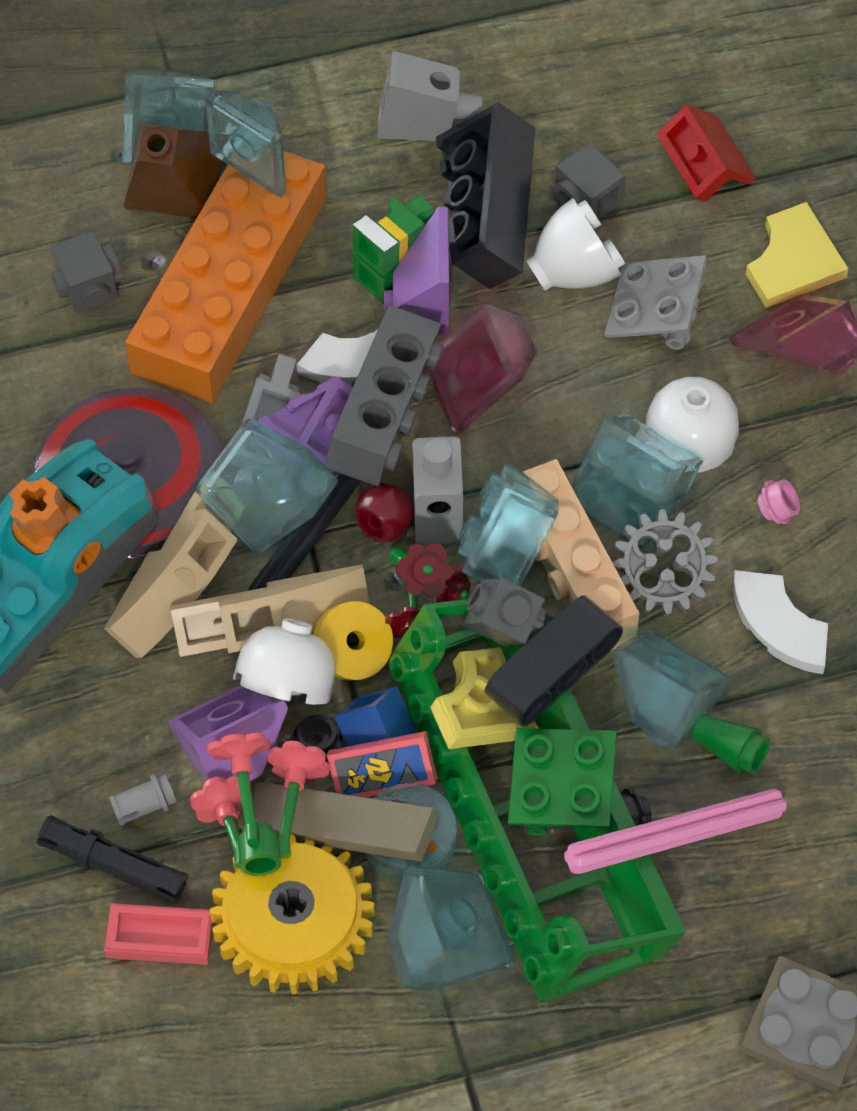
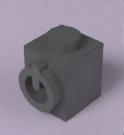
[550,143,626,220]
[51,230,124,313]
[462,577,546,646]

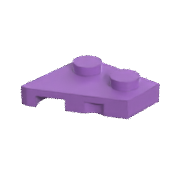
[252,376,353,478]

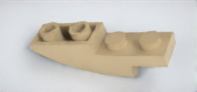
[104,474,247,658]
[171,564,370,657]

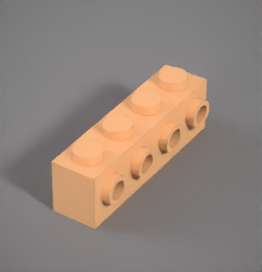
[508,459,639,651]

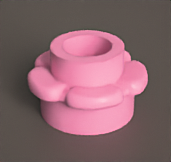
[758,479,800,524]

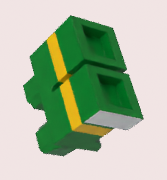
[353,195,436,304]

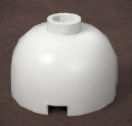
[645,377,739,472]
[233,618,336,705]

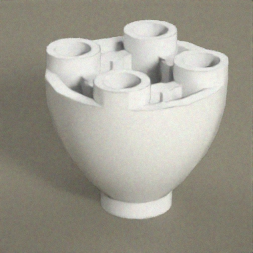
[526,198,625,291]

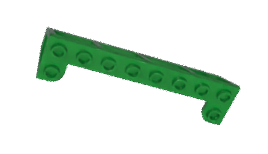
[388,599,686,1003]

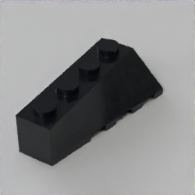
[436,102,535,289]

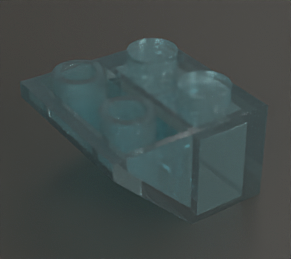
[571,413,704,549]
[458,462,559,586]

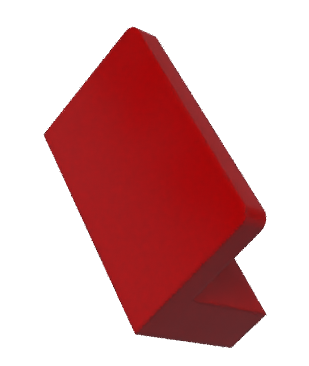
[656,104,755,202]

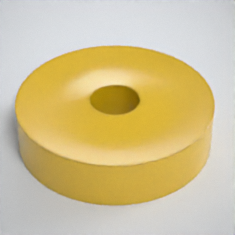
[313,601,393,680]

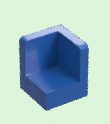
[334,686,417,747]

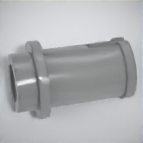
[108,774,176,826]

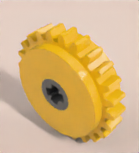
[210,834,375,994]

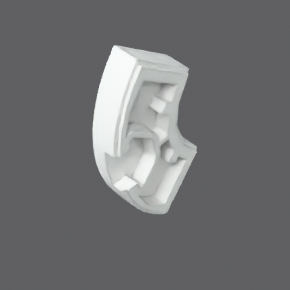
[296,329,378,386]
[733,570,828,674]

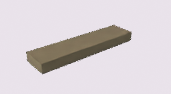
[238,781,439,862]

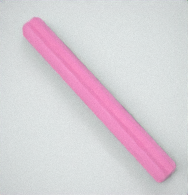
[564,789,787,874]

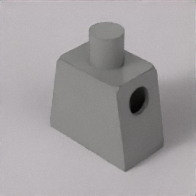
[377,51,482,141]
[412,437,463,545]

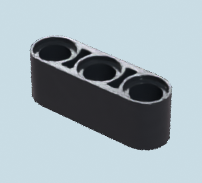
[485,595,623,726]

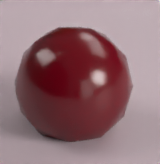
[355,482,415,543]

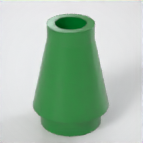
[692,714,770,775]

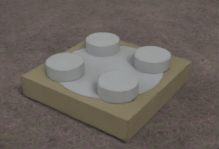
[739,955,857,1094]

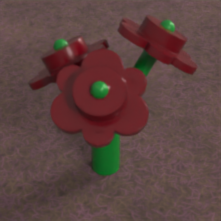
[385,543,471,639]

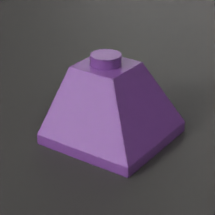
[384,207,449,335]
[168,685,288,785]

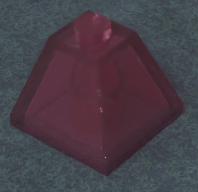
[728,294,857,374]
[427,304,537,434]

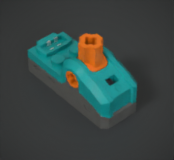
[0,439,159,694]

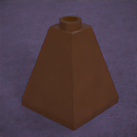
[124,120,227,218]

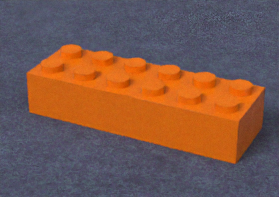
[125,137,327,404]

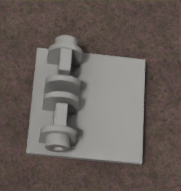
[604,255,707,350]

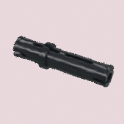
[37,815,189,904]

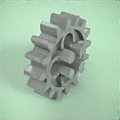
[612,509,718,616]

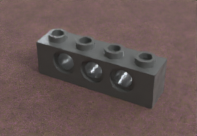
[324,305,444,486]

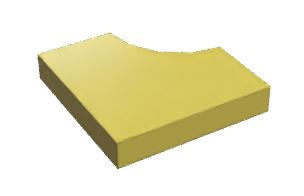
[746,202,848,308]
[430,648,538,749]

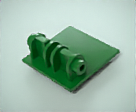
[508,728,617,836]

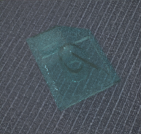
[122,69,215,163]
[205,90,286,198]
[194,419,338,554]
[612,629,733,749]
[387,865,515,990]

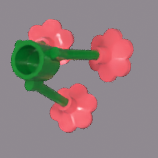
[190,733,330,876]

